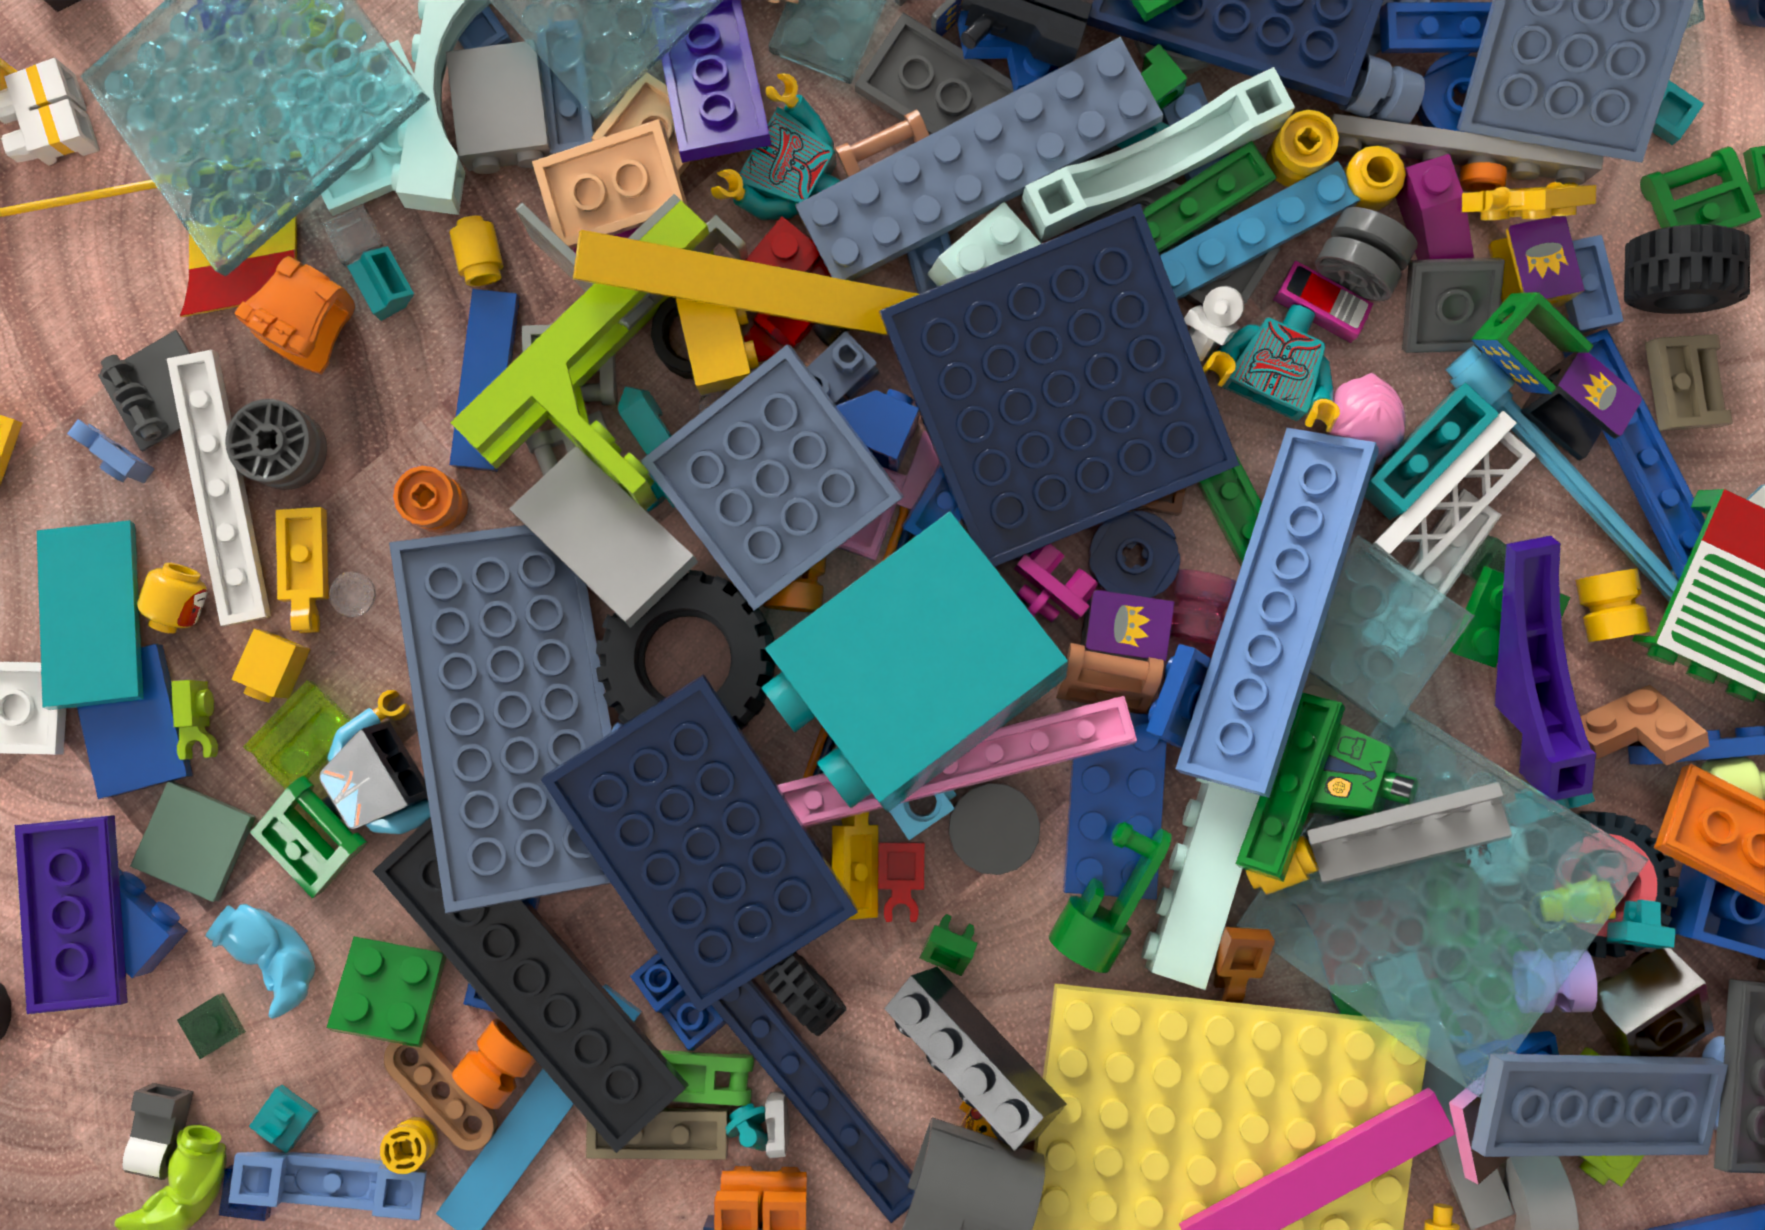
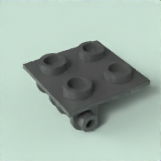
[98,330,191,452]

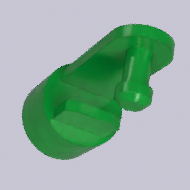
[1048,822,1172,973]

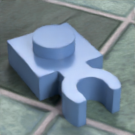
[67,419,155,483]

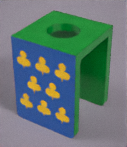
[1471,292,1594,394]

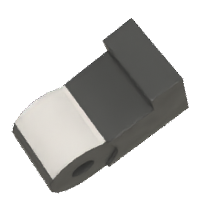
[122,1083,194,1180]

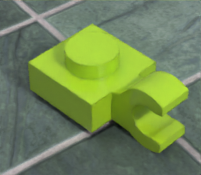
[171,680,218,760]

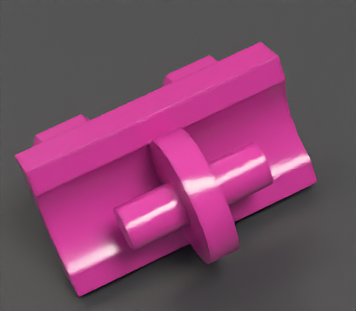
[1014,544,1098,623]

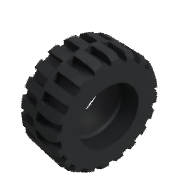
[596,570,777,731]

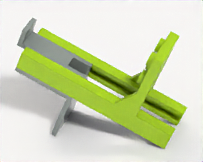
[450,194,748,511]

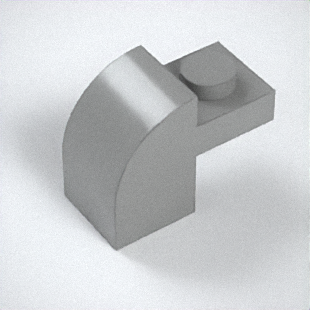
[1503,1156,1579,1230]

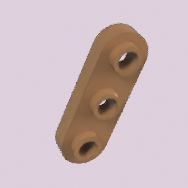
[384,1036,498,1151]

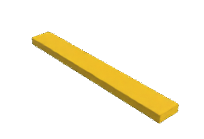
[573,230,919,336]

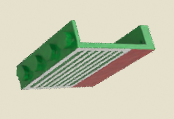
[1632,489,1765,711]

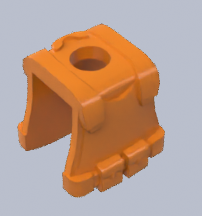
[234,256,355,375]

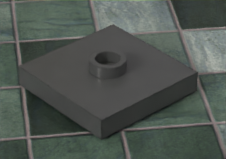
[1402,257,1505,353]

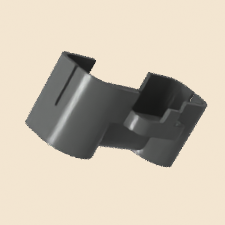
[902,1117,1045,1230]

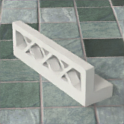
[1367,411,1536,587]

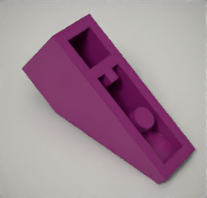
[1395,154,1474,260]

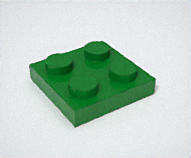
[326,936,447,1048]

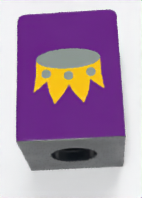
[1520,352,1642,461]

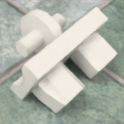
[1184,286,1244,361]

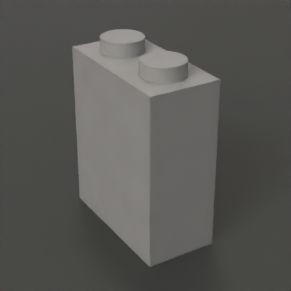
[446,40,551,174]

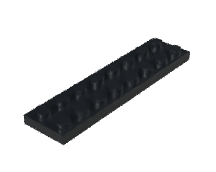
[373,817,689,1153]

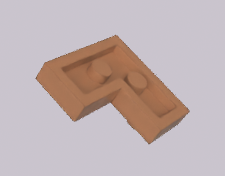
[1580,684,1709,765]

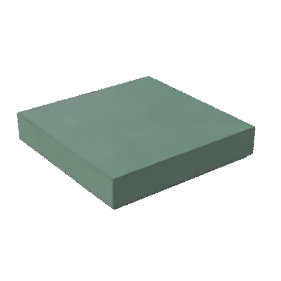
[130,781,256,902]

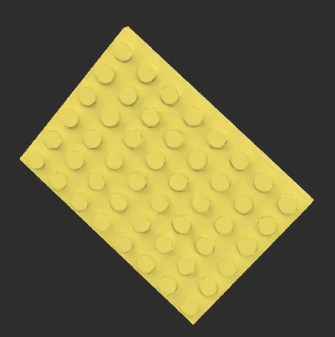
[1032,983,1430,1230]

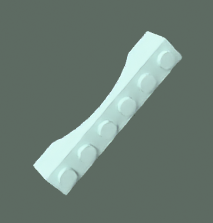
[391,0,491,215]
[1021,67,1295,243]

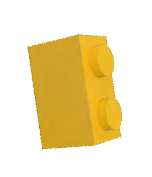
[675,298,759,395]

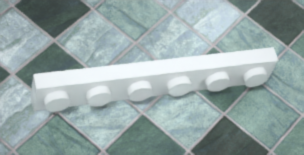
[167,350,271,626]

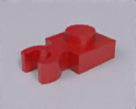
[878,842,925,922]

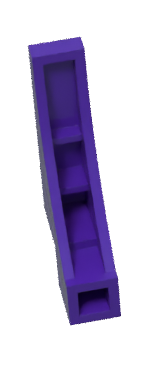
[1495,535,1596,802]

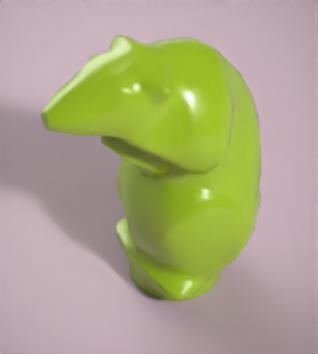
[115,1125,227,1230]

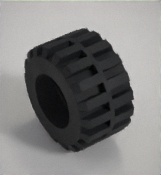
[1624,224,1751,314]

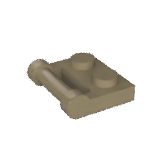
[1645,334,1733,431]

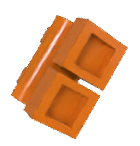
[714,1166,807,1230]

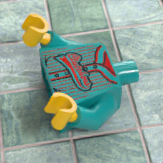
[711,74,842,221]
[1203,304,1340,432]

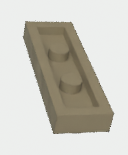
[586,1108,728,1160]

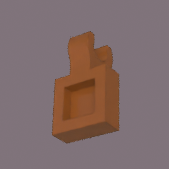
[1213,927,1275,1003]

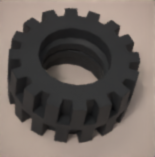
[763,952,847,1036]

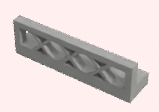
[1307,782,1512,884]

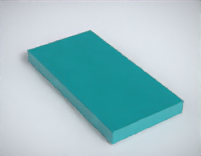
[36,520,143,710]

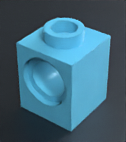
[889,790,957,840]

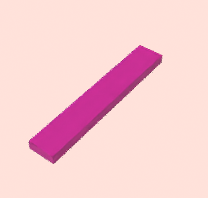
[1179,1087,1456,1230]

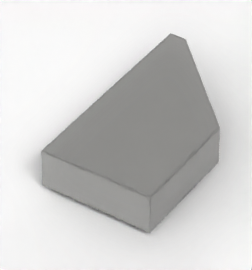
[765,1091,791,1158]

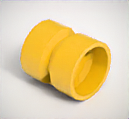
[1266,110,1339,187]
[1575,568,1651,642]

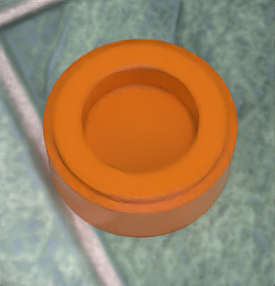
[1459,162,1507,192]

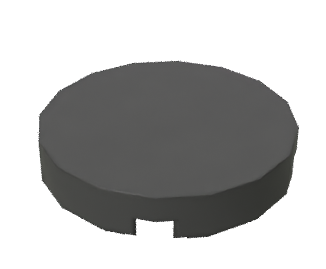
[949,783,1040,875]

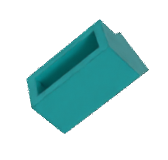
[347,246,414,321]

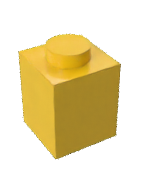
[231,629,311,703]

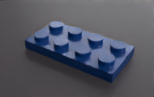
[1063,713,1167,900]

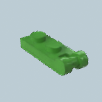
[659,1050,754,1106]

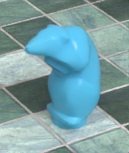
[205,904,316,1019]

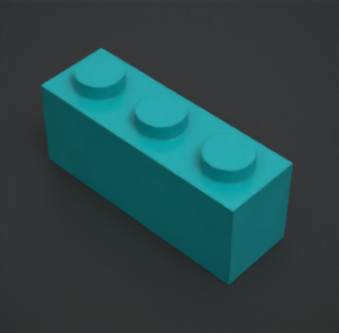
[1364,382,1499,520]

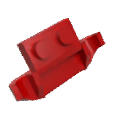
[743,217,831,362]

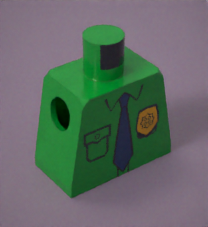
[1309,724,1418,818]

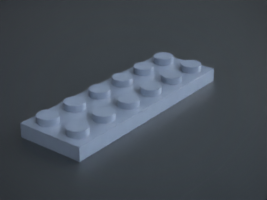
[1471,1054,1728,1157]

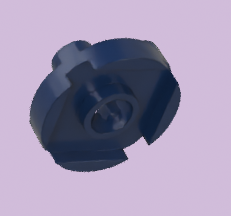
[1088,511,1180,598]

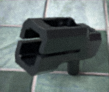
[960,0,1093,68]

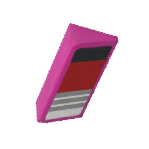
[1273,260,1373,343]

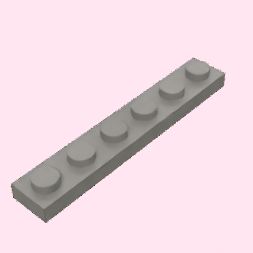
[1330,114,1604,185]

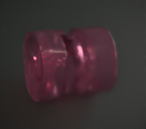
[1170,569,1237,645]

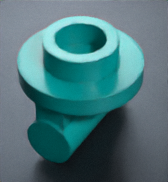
[725,1103,768,1151]

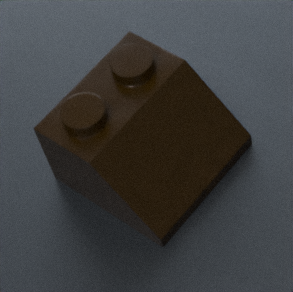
[1592,948,1714,1057]

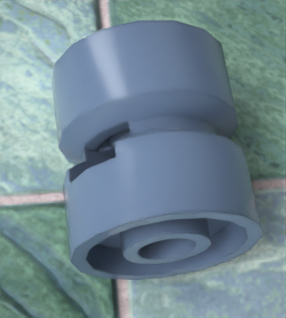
[1337,53,1425,124]

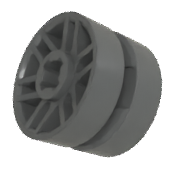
[1315,207,1418,301]
[225,399,327,490]

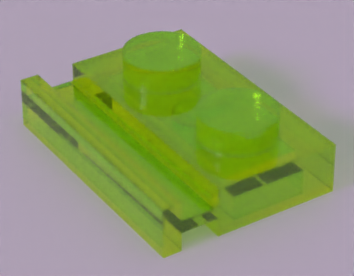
[243,680,352,789]

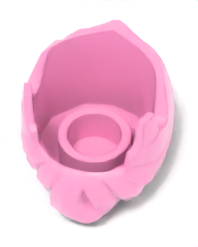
[1327,373,1405,465]

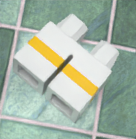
[0,57,100,166]

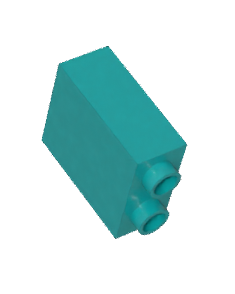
[761,511,1068,813]

